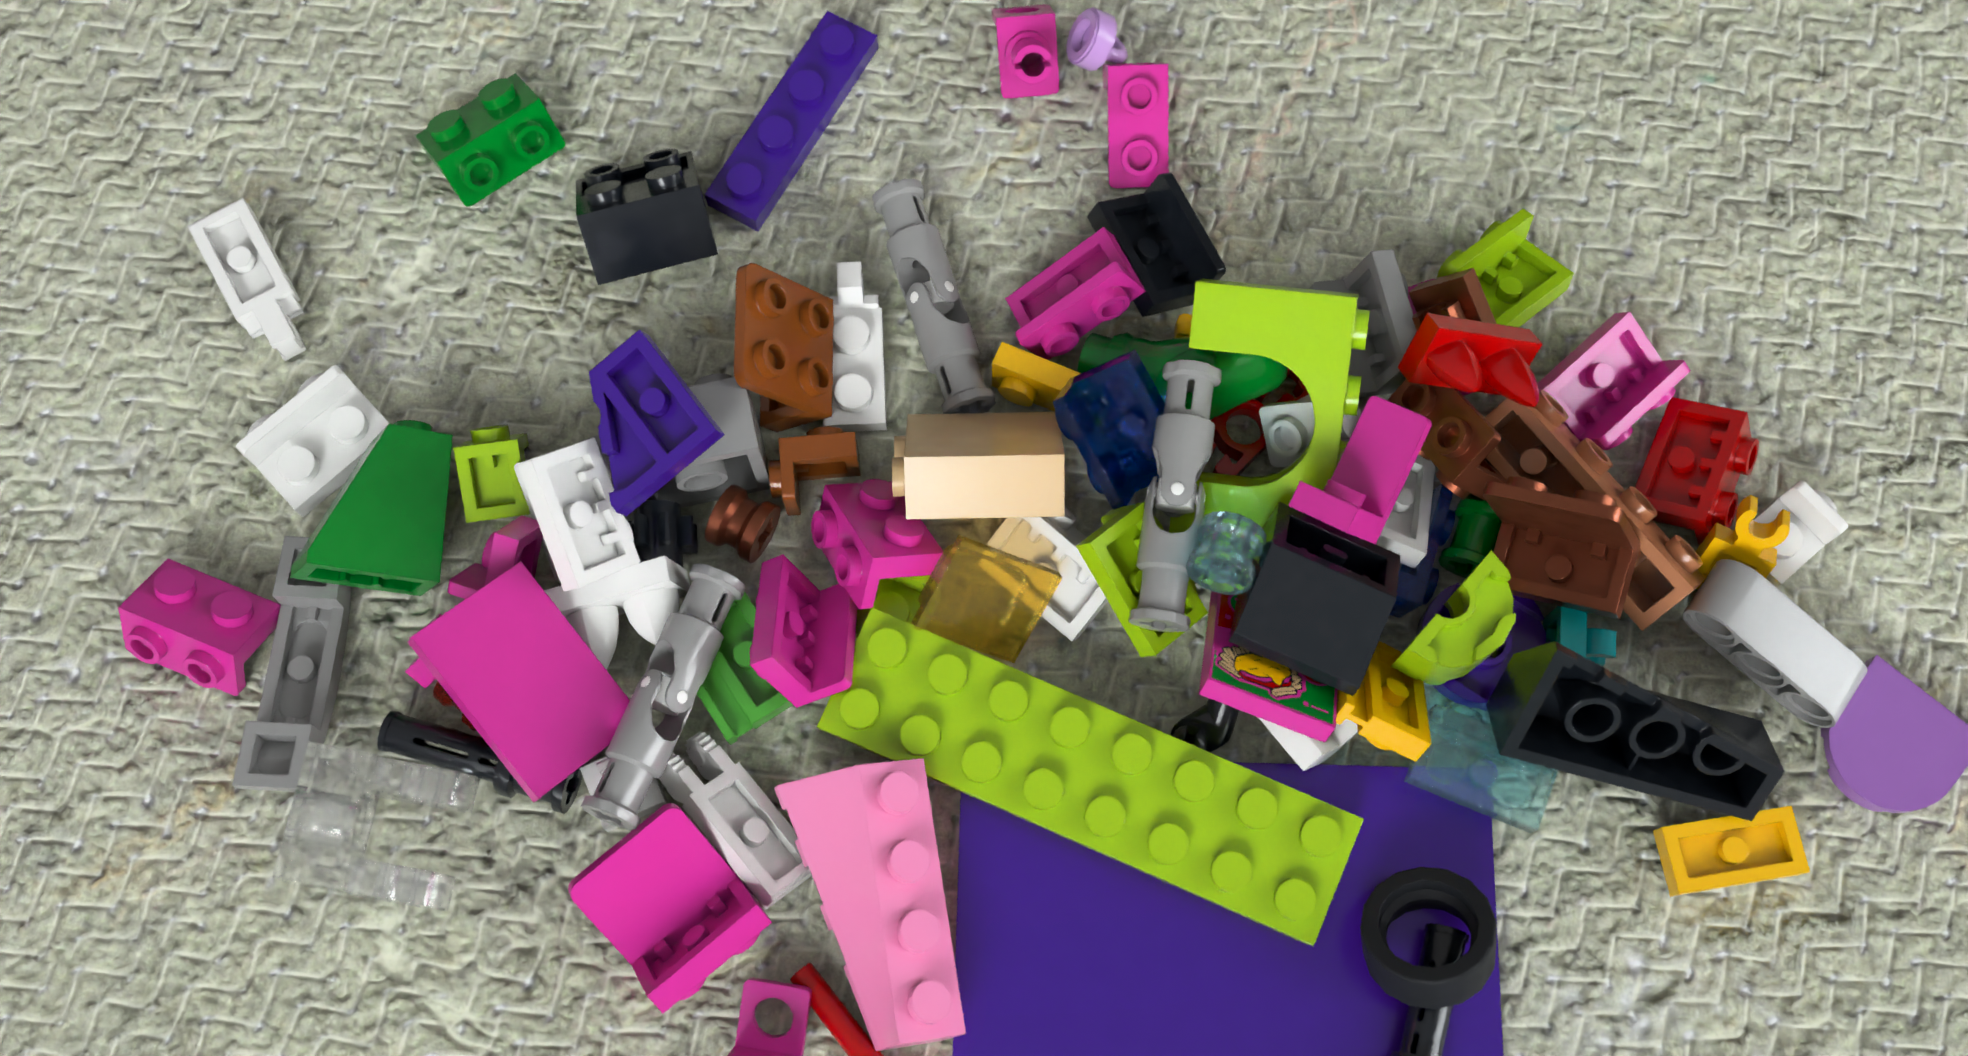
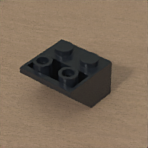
[576,148,718,285]
[1229,502,1401,696]

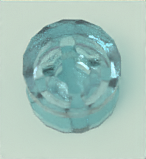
[1186,511,1266,595]

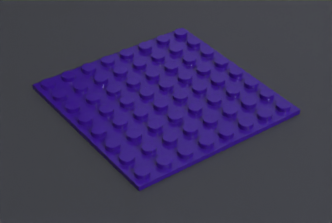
[952,762,1504,1056]

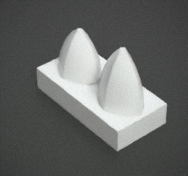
[544,555,690,669]

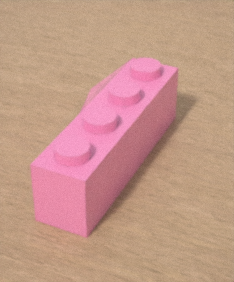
[774,758,966,1051]

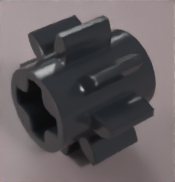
[628,500,698,567]

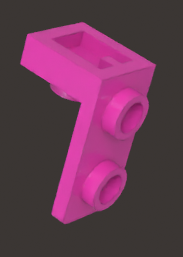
[1102,62,1169,188]
[1288,396,1432,544]

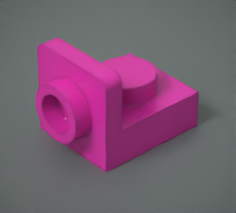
[447,515,543,599]

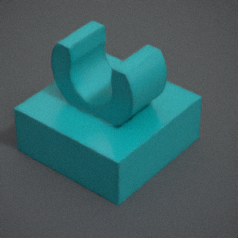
[1543,606,1616,666]

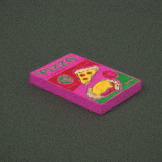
[1199,549,1337,743]

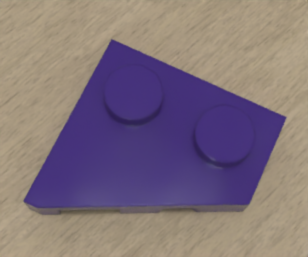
[589,329,725,517]

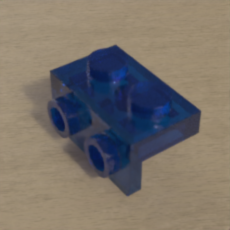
[1053,349,1165,510]

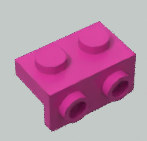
[1005,227,1146,360]
[1537,312,1691,450]
[811,479,945,609]
[750,554,857,708]
[118,558,280,696]

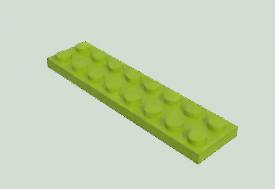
[817,607,1364,946]

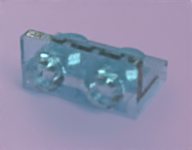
[1404,702,1558,834]

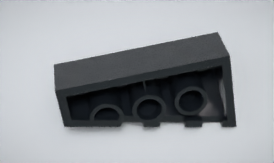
[1486,641,1785,821]

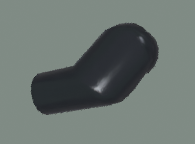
[1171,698,1239,752]

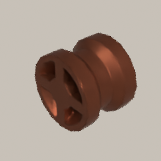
[704,484,781,563]

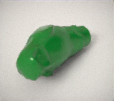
[1077,332,1288,450]

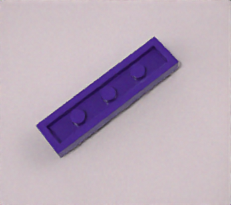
[704,11,879,232]

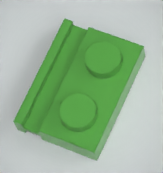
[697,592,793,745]

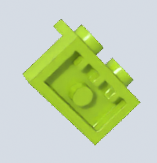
[1076,502,1208,657]

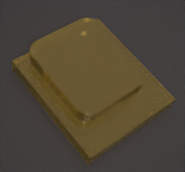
[911,535,1063,663]

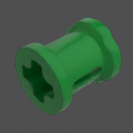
[1438,499,1502,578]

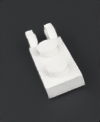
[658,731,812,910]

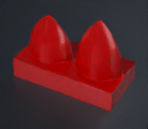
[1397,313,1543,407]

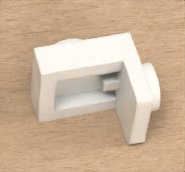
[1259,395,1361,467]

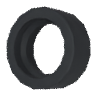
[1360,867,1497,1009]

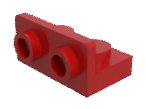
[1635,397,1759,545]

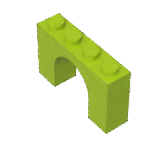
[1169,279,1370,552]

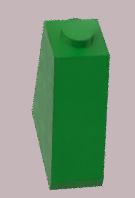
[290,420,453,596]

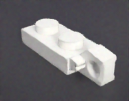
[188,198,307,361]
[823,261,887,432]

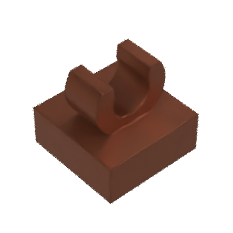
[1409,268,1496,330]

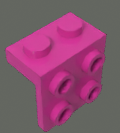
[568,803,772,1014]

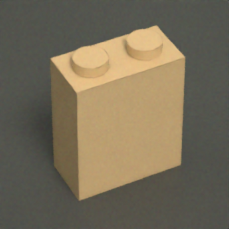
[892,412,1065,519]

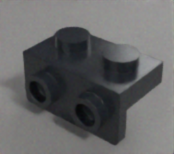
[1087,172,1226,317]

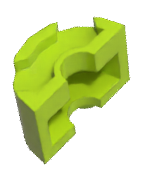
[1391,550,1516,685]

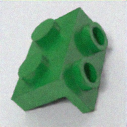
[415,73,565,207]

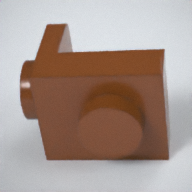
[769,426,861,516]

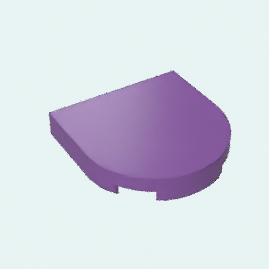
[1821,655,1968,813]

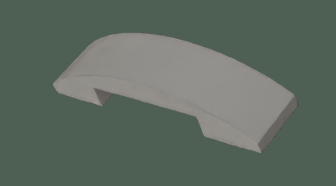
[232,536,351,792]

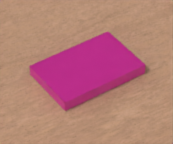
[408,561,630,803]

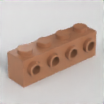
[1485,390,1706,631]

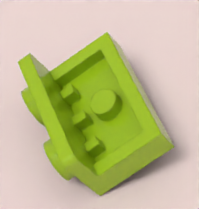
[1437,208,1574,327]

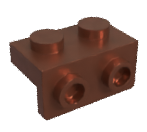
[1387,379,1506,501]

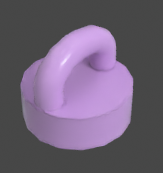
[1066,7,1128,71]

